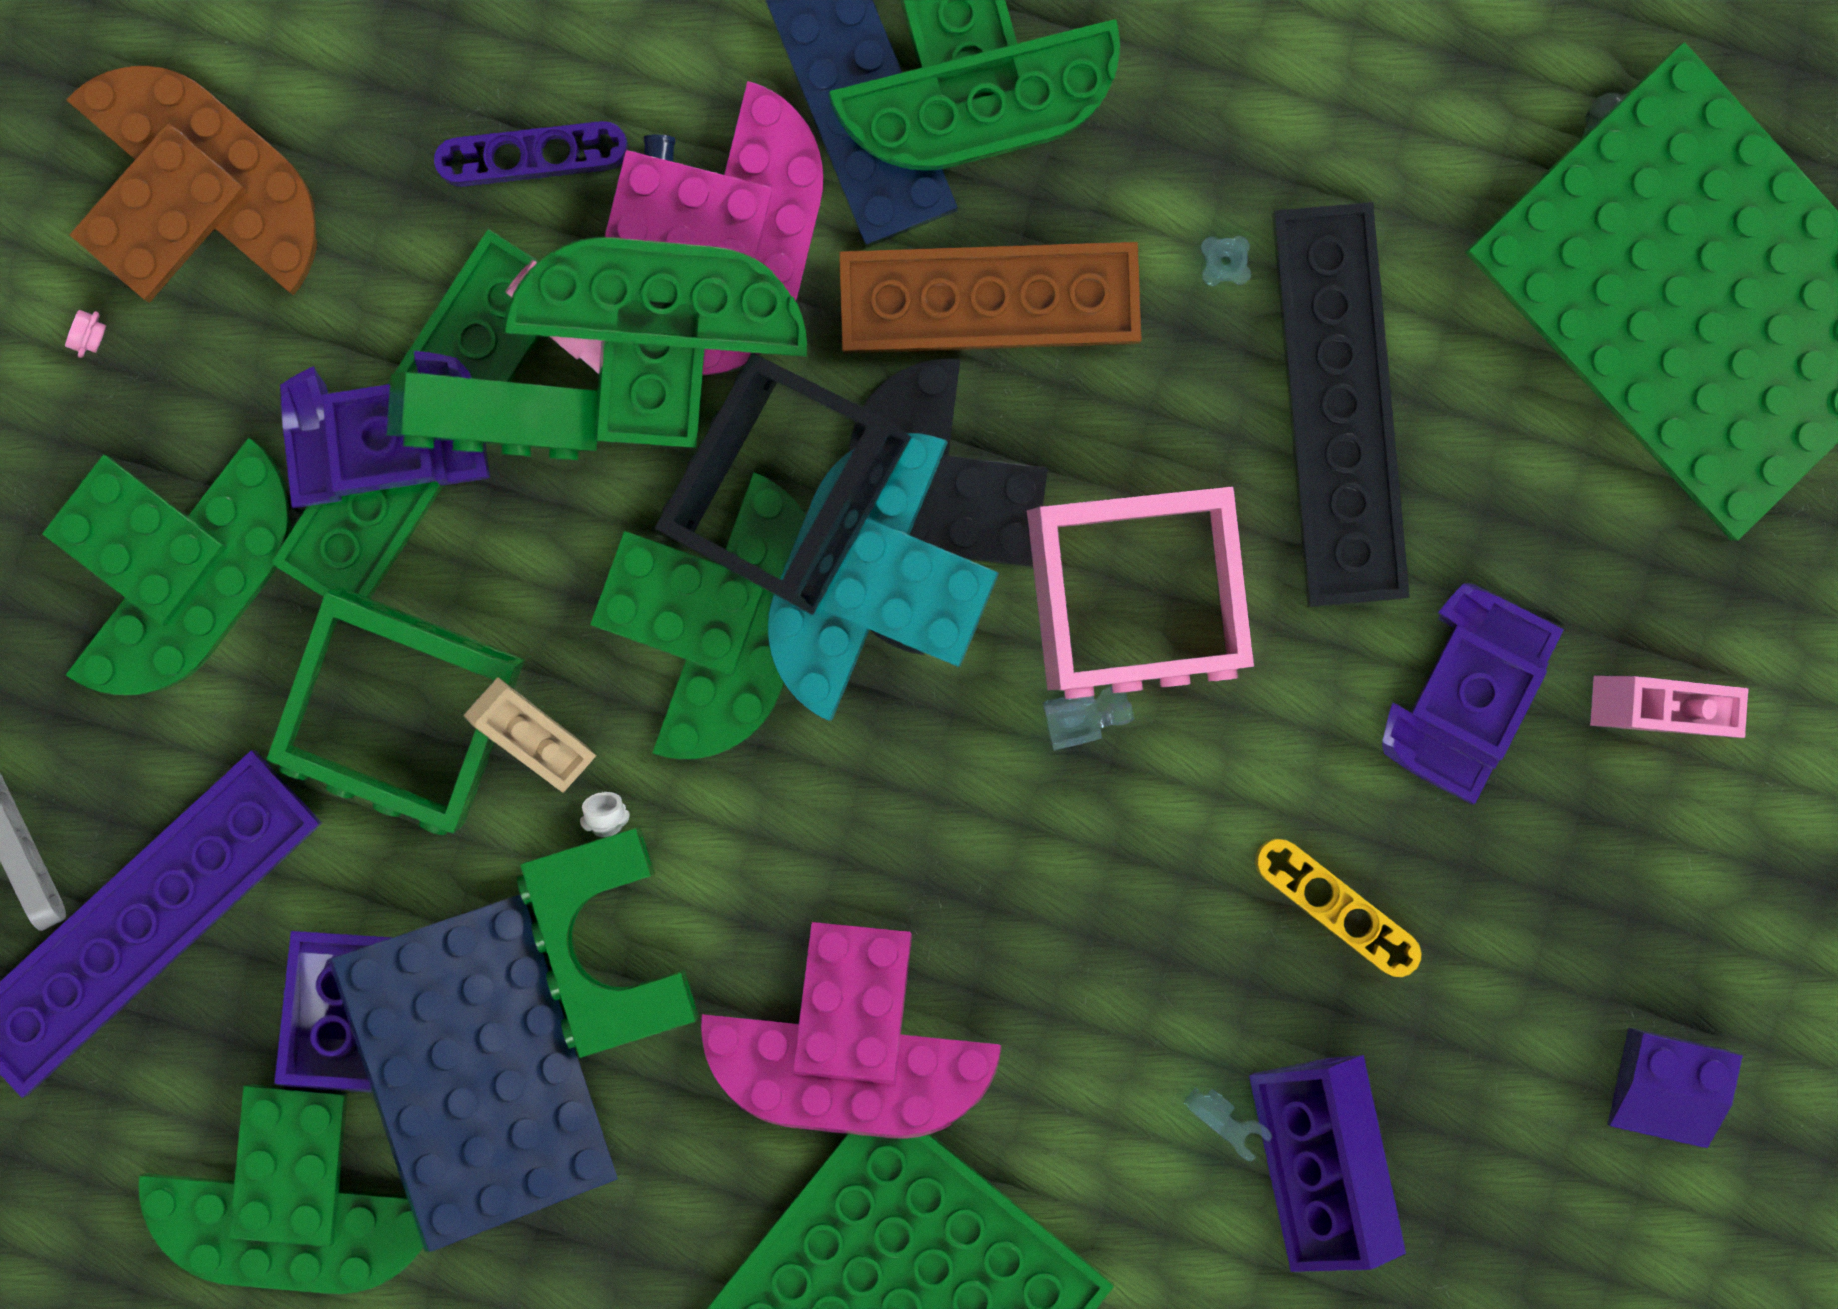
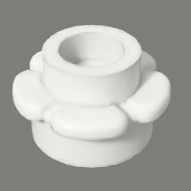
[580,792,630,837]

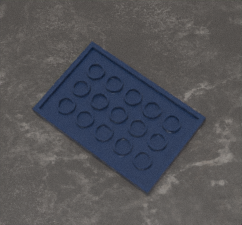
[329,895,618,1252]

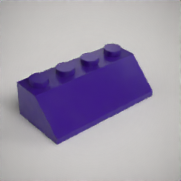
[1249,1055,1406,1272]

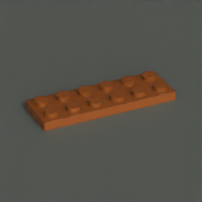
[839,242,1141,353]

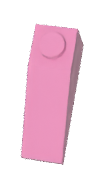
[1590,676,1748,738]

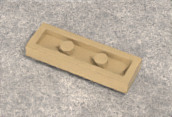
[463,677,596,793]

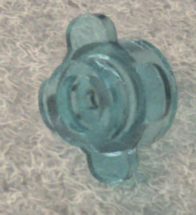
[1201,236,1251,286]

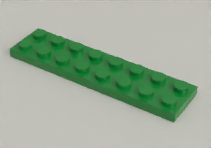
[271,229,541,599]

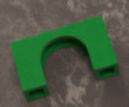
[516,827,699,1058]

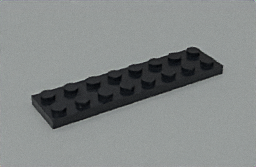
[1272,202,1410,607]

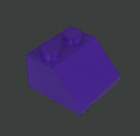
[1607,1027,1743,1148]

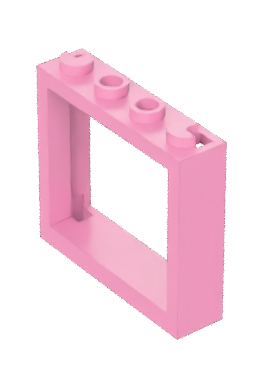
[1027,487,1254,699]

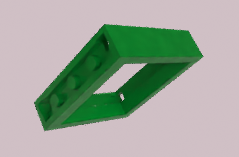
[266,587,525,835]

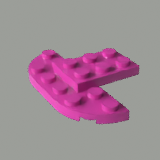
[605,81,823,376]
[701,922,1001,1138]

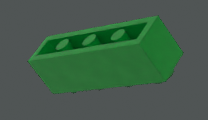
[387,372,598,461]

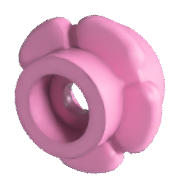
[65,310,106,358]

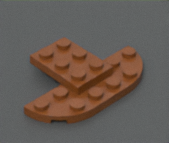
[66,66,318,303]

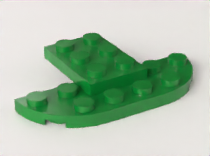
[828,0,1120,170]
[503,237,807,448]
[42,438,291,695]
[590,473,806,759]
[138,1084,424,1294]

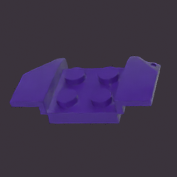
[280,351,490,508]
[1382,583,1564,805]

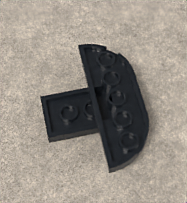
[849,359,1048,656]

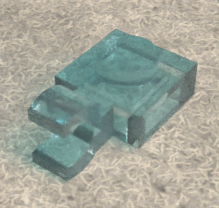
[1042,686,1134,751]
[1183,1087,1272,1162]

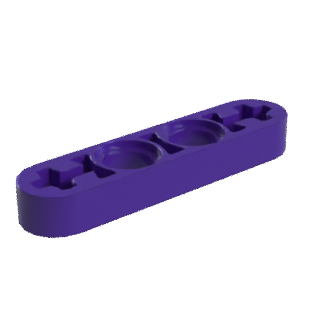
[434,121,629,187]

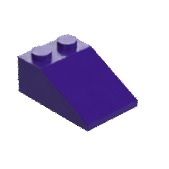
[274,931,392,1093]

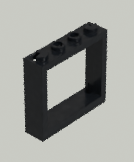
[655,353,912,615]

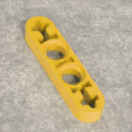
[1255,839,1421,977]

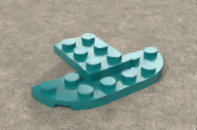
[768,433,999,721]

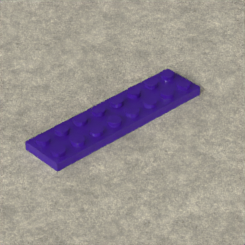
[0,750,323,1098]

